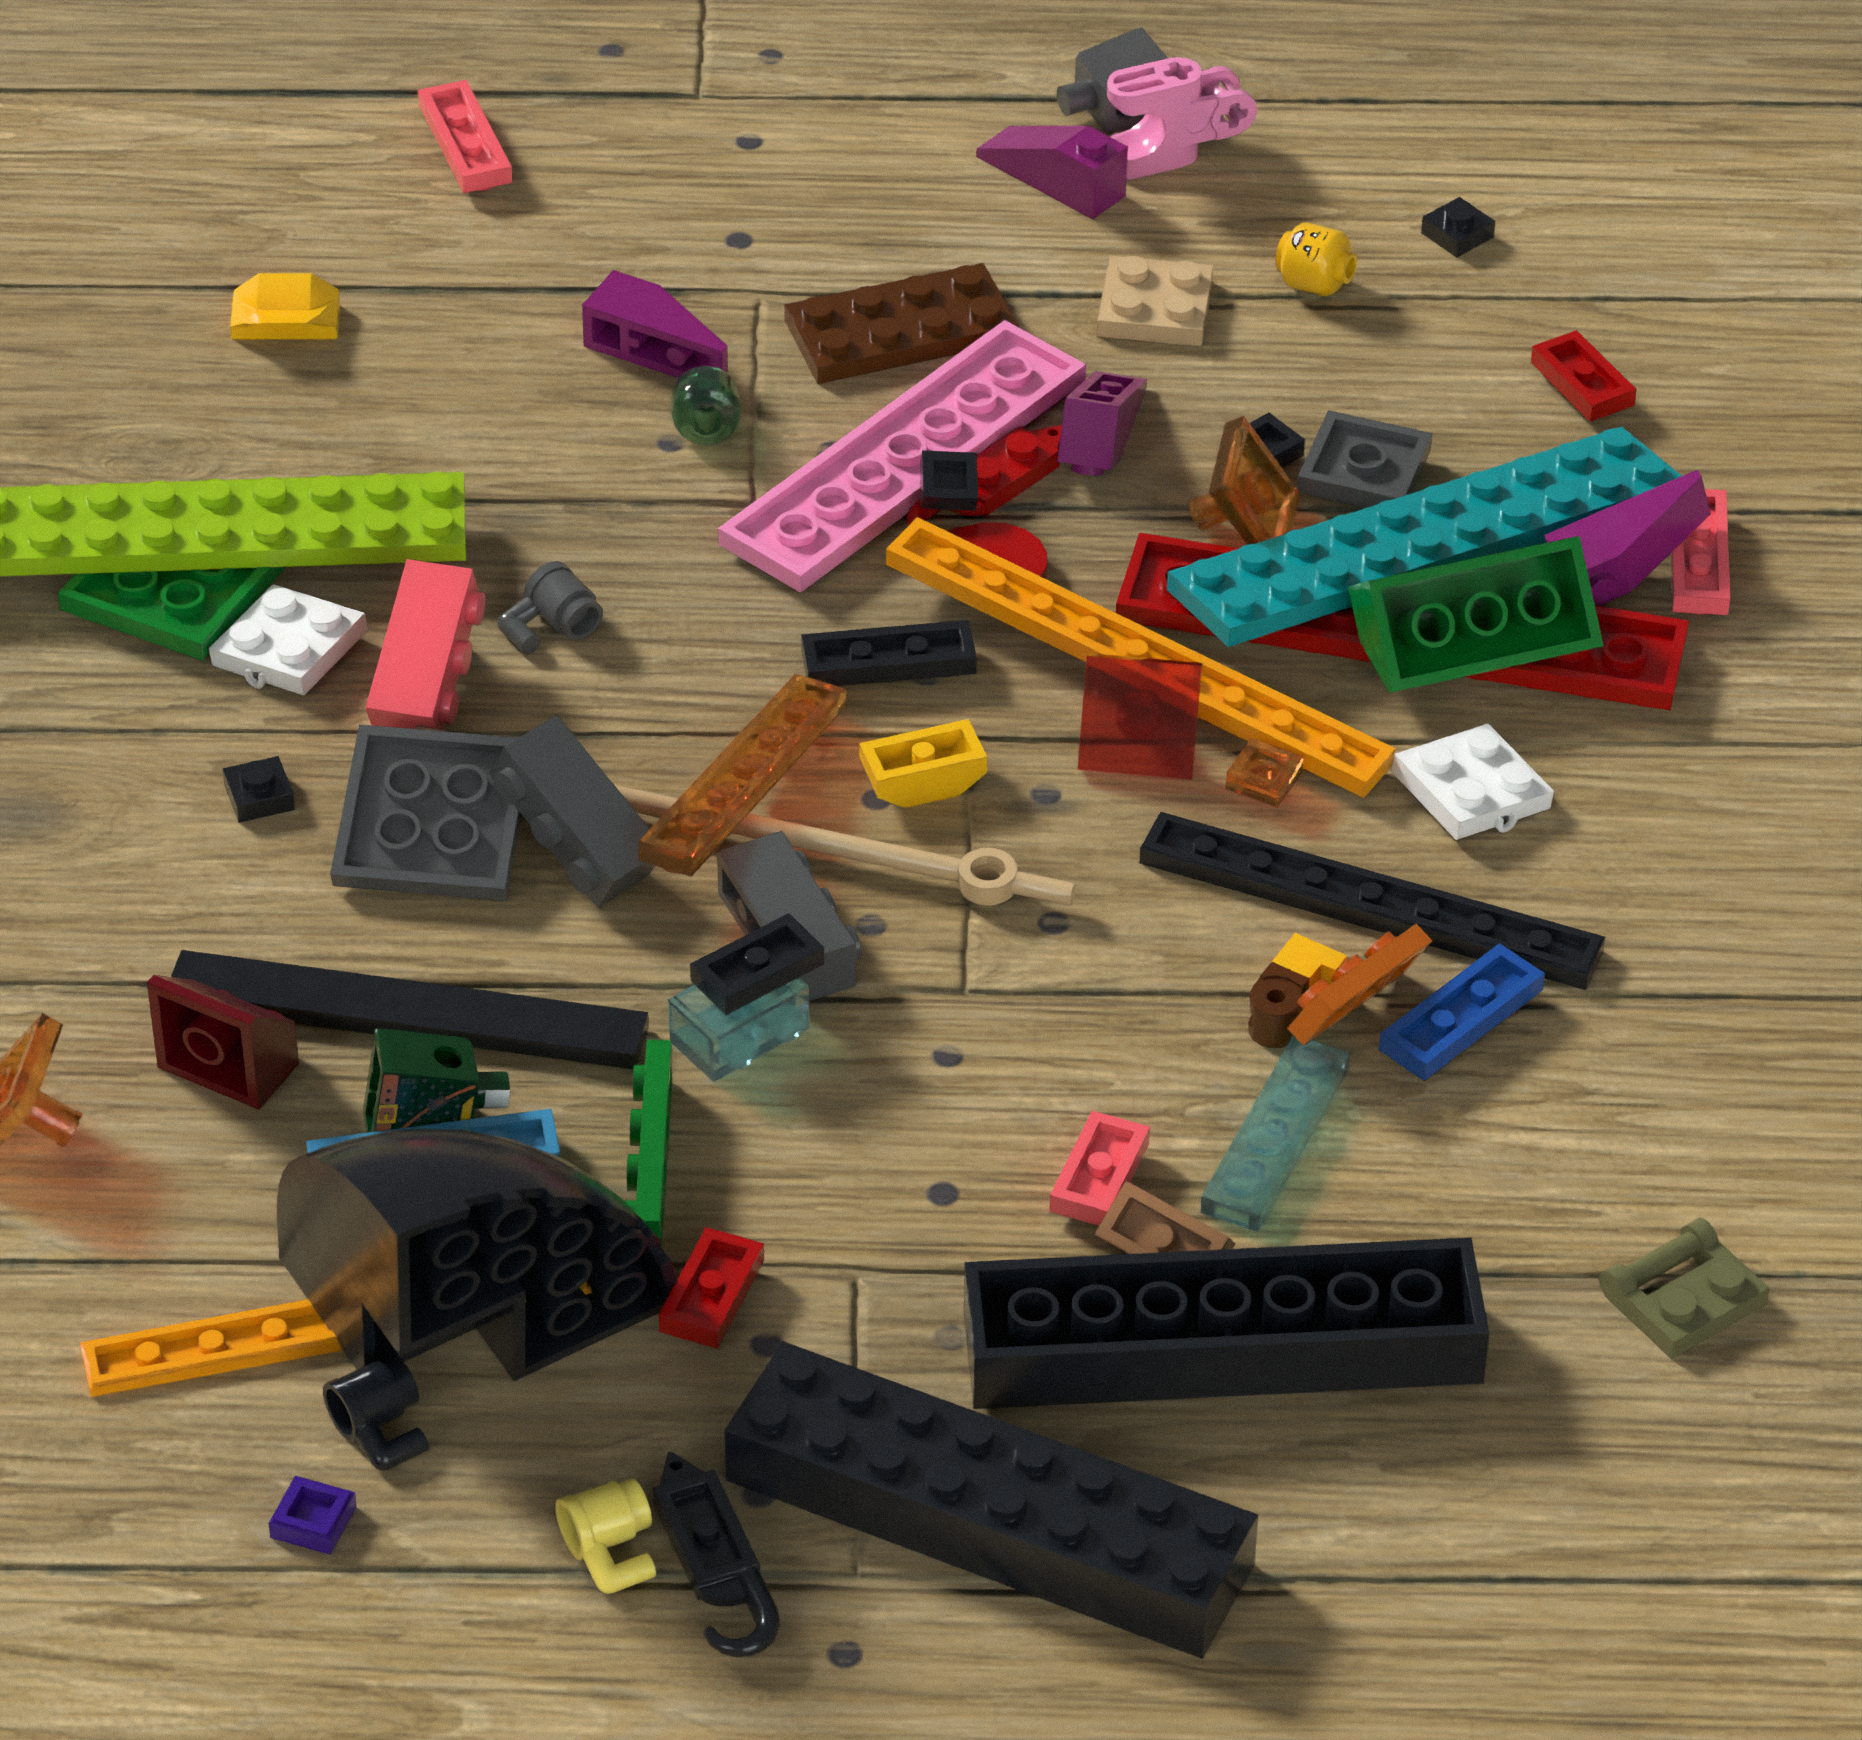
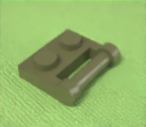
[1599,1218,1770,1359]

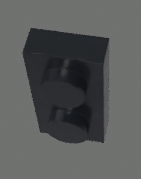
[690,913,825,1015]

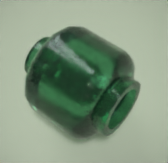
[670,365,742,445]

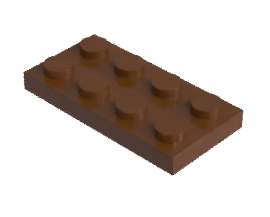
[784,263,1019,384]

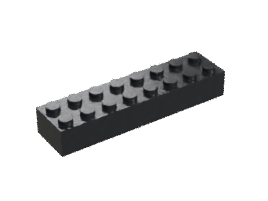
[964,1237,1489,1409]
[724,1341,1258,1659]

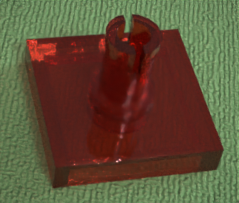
[1077,653,1203,780]

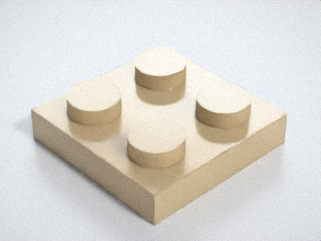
[1097,256,1213,346]

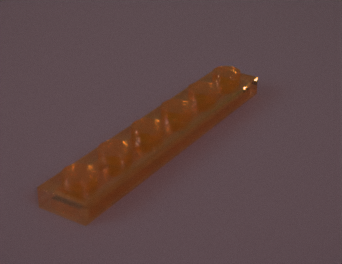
[639,674,846,877]

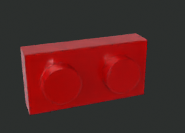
[1531,330,1637,422]
[658,1227,764,1349]

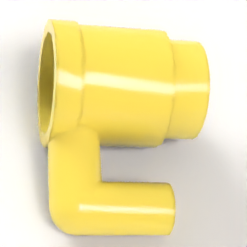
[555,1478,656,1594]

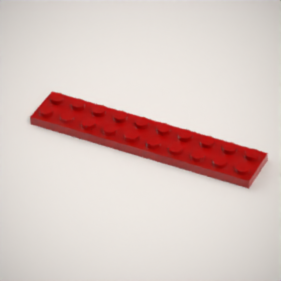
[1116,532,1689,711]

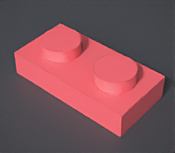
[1049,1111,1150,1226]

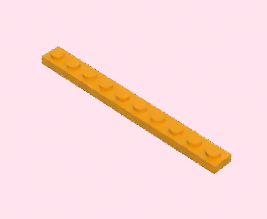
[886,517,1396,798]

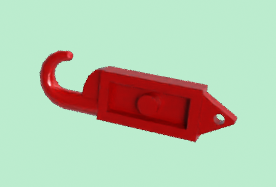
[907,425,1062,534]

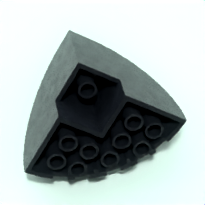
[277,1129,677,1381]

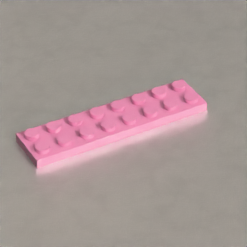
[718,320,1086,593]

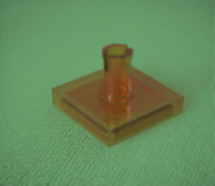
[1189,416,1300,545]
[0,1013,82,1147]

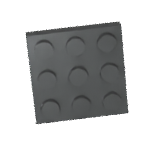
[330,724,522,901]

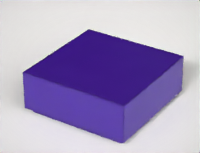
[269,1475,357,1555]

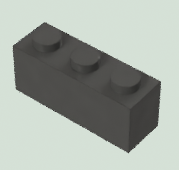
[489,715,666,908]
[717,831,862,1007]

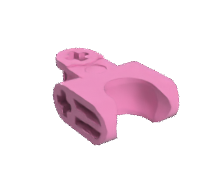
[1107,57,1257,179]

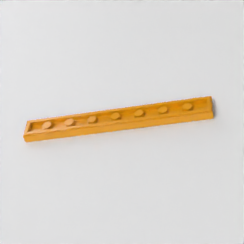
[80,1282,592,1397]

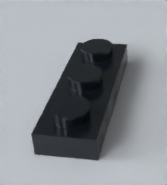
[801,620,977,689]

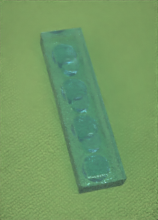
[1200,1035,1350,1232]

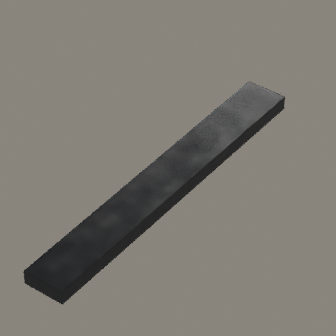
[1139,812,1605,990]
[171,950,649,1069]

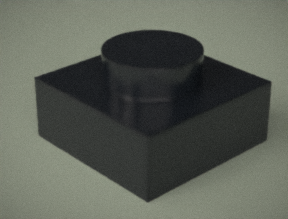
[1421,197,1496,258]
[1228,412,1305,478]
[920,450,978,511]
[222,756,295,823]

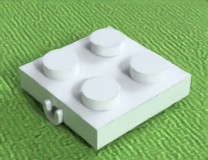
[209,584,368,695]
[1391,723,1554,840]

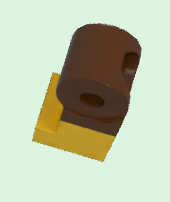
[1248,933,1347,1048]

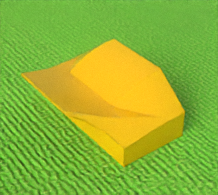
[230,273,341,339]
[859,719,987,808]

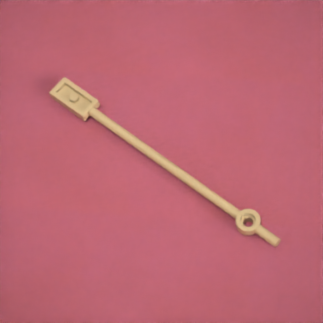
[416,725,1076,906]

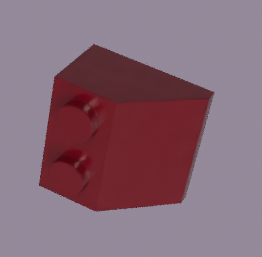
[147,975,299,1110]

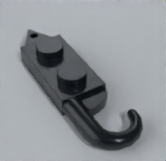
[653,1451,781,1657]

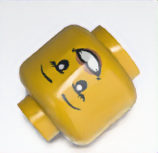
[1275,223,1357,296]

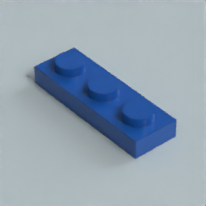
[1379,943,1545,1081]

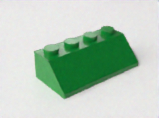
[1348,536,1604,693]

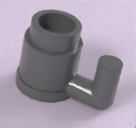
[498,561,603,654]

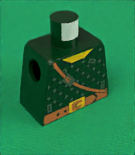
[362,1029,510,1133]

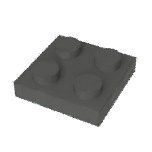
[1297,410,1433,508]

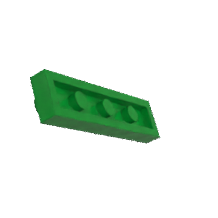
[625,1040,673,1247]

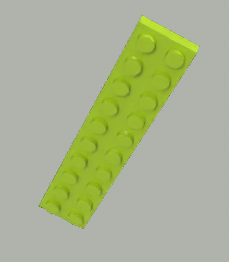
[0,471,466,576]

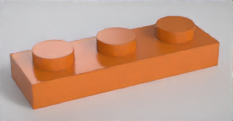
[1287,924,1432,1046]

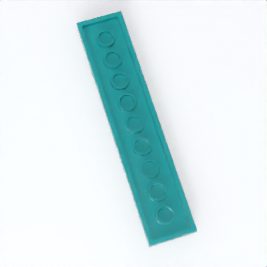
[1167,426,1682,647]

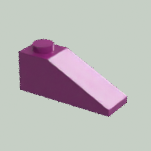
[976,126,1128,219]
[582,270,728,393]
[1057,371,1147,476]
[1544,470,1711,606]

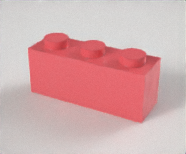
[365,559,485,731]

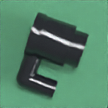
[323,1357,429,1471]

